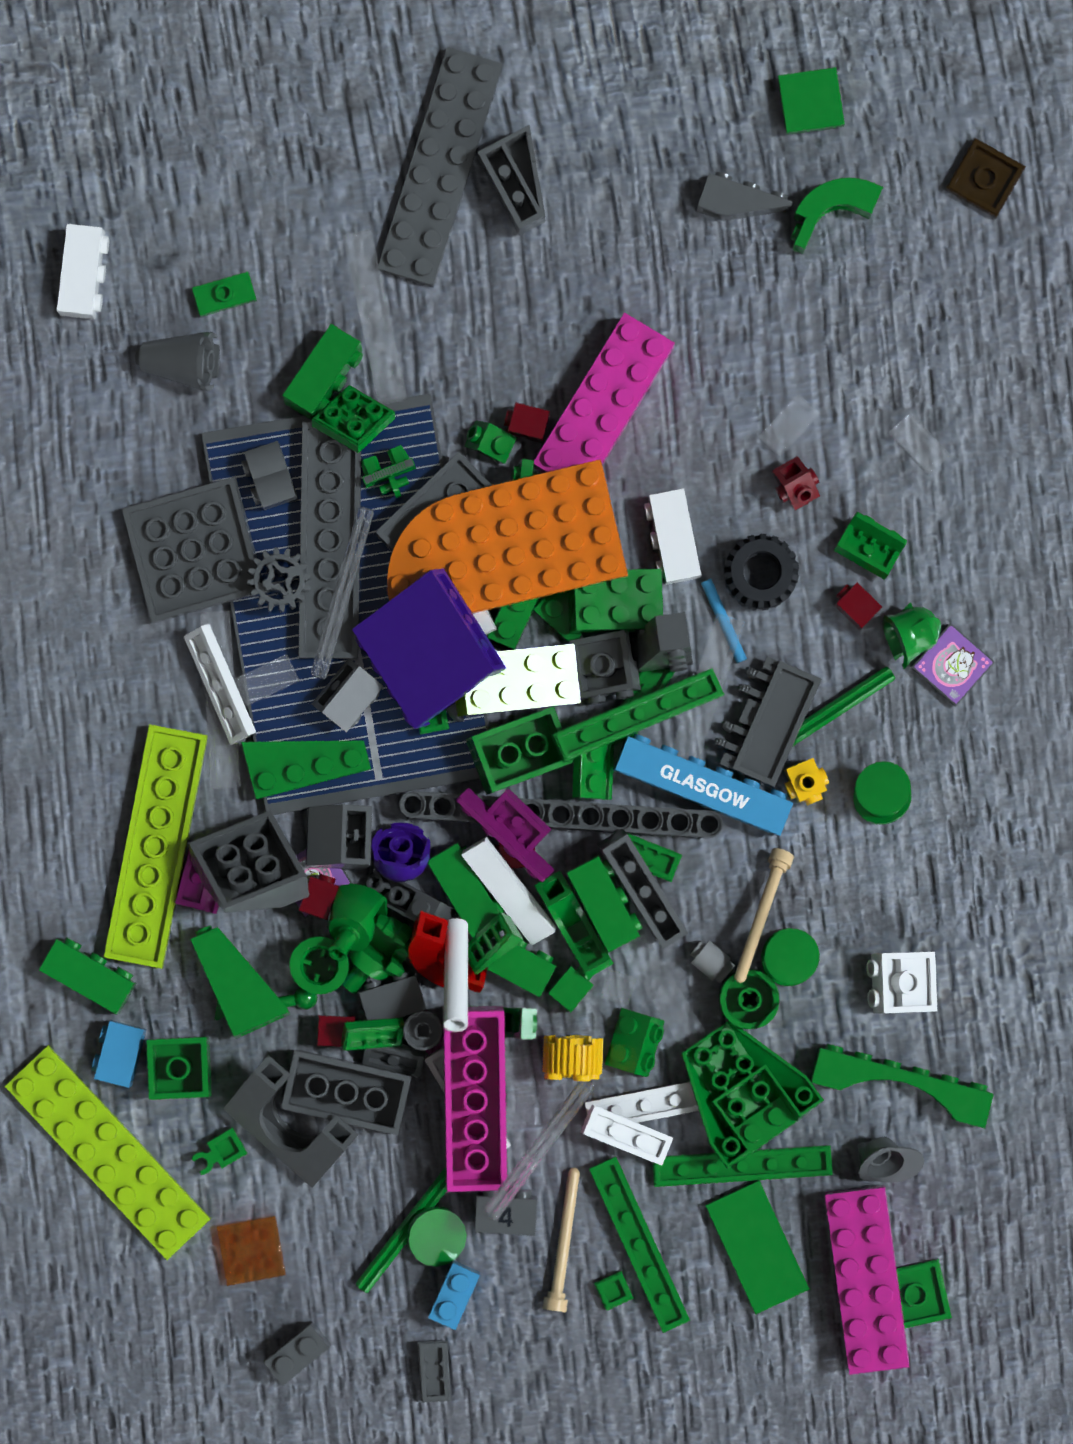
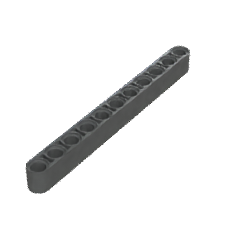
[399,791,723,838]

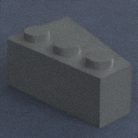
[630,612,693,673]

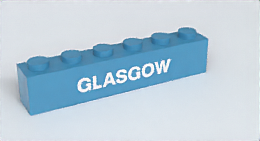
[613,734,793,836]

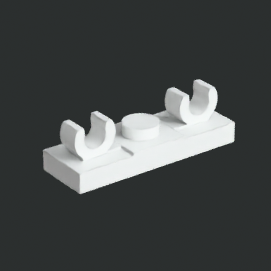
[581,1105,673,1165]

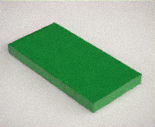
[705,1180,810,1314]

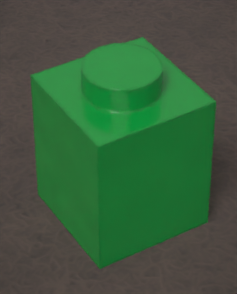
[548,965,594,1012]

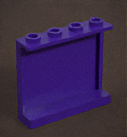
[352,568,506,729]

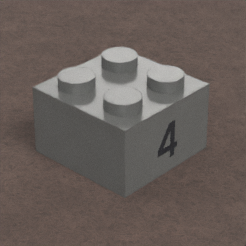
[475,1189,537,1236]

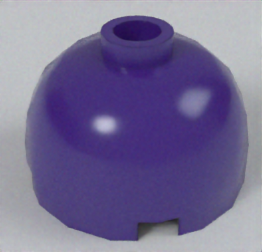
[371,822,431,882]

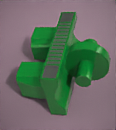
[361,445,416,498]

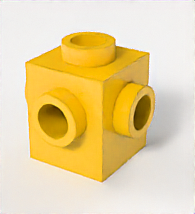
[784,758,829,806]

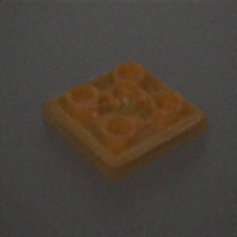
[217,1216,286,1286]

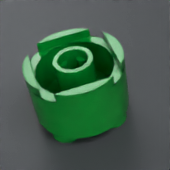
[718,970,780,1029]

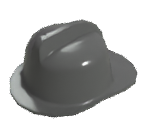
[858,1137,924,1183]

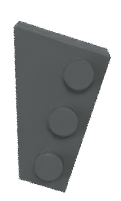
[477,124,545,236]

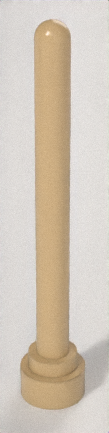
[734,848,794,983]
[543,1168,580,1312]

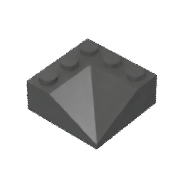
[189,810,309,912]

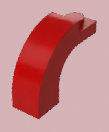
[409,911,488,993]

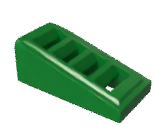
[468,912,523,974]

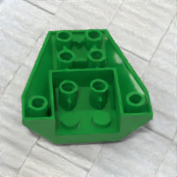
[681,1021,824,1168]

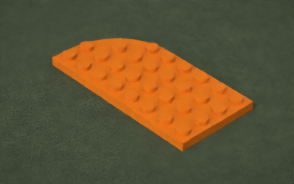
[387,459,629,614]

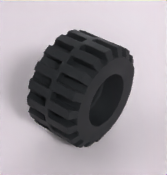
[723,534,799,611]

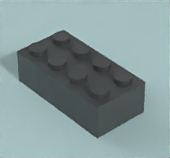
[281,1049,412,1135]

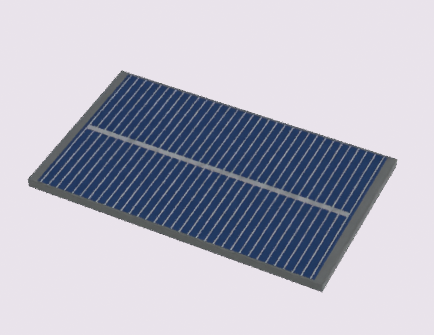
[201,393,489,815]

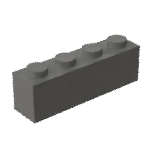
[597,828,688,949]

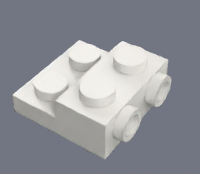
[866,952,937,1013]

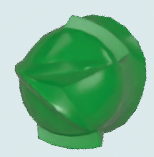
[882,602,941,669]

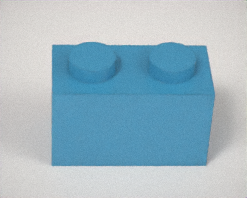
[91,1020,147,1088]
[428,1260,481,1330]

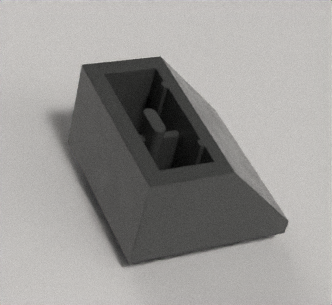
[306,804,372,870]

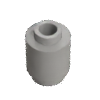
[690,940,735,983]

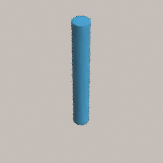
[701,579,747,664]

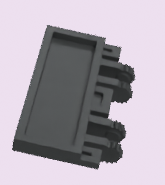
[713,656,822,788]

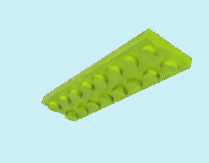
[104,724,208,969]
[4,1045,212,1260]

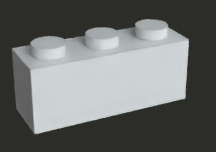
[57,224,109,319]
[644,488,701,585]

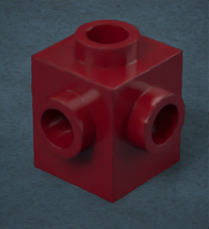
[772,456,820,510]

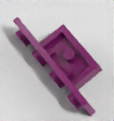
[456,788,554,882]

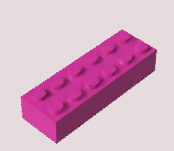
[533,312,675,473]
[443,1006,507,1192]
[825,1185,910,1375]

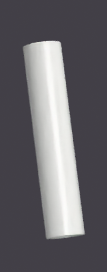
[444,918,468,1032]

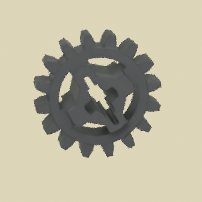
[246,547,312,613]

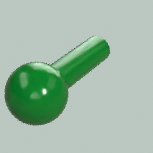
[279,987,318,1010]

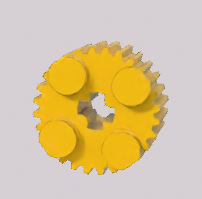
[542,1035,603,1081]

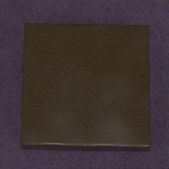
[945,138,1026,219]

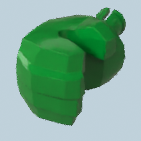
[326,883,387,961]
[342,914,413,994]

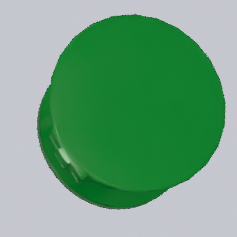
[853,761,912,825]
[761,928,820,986]
[290,937,349,994]

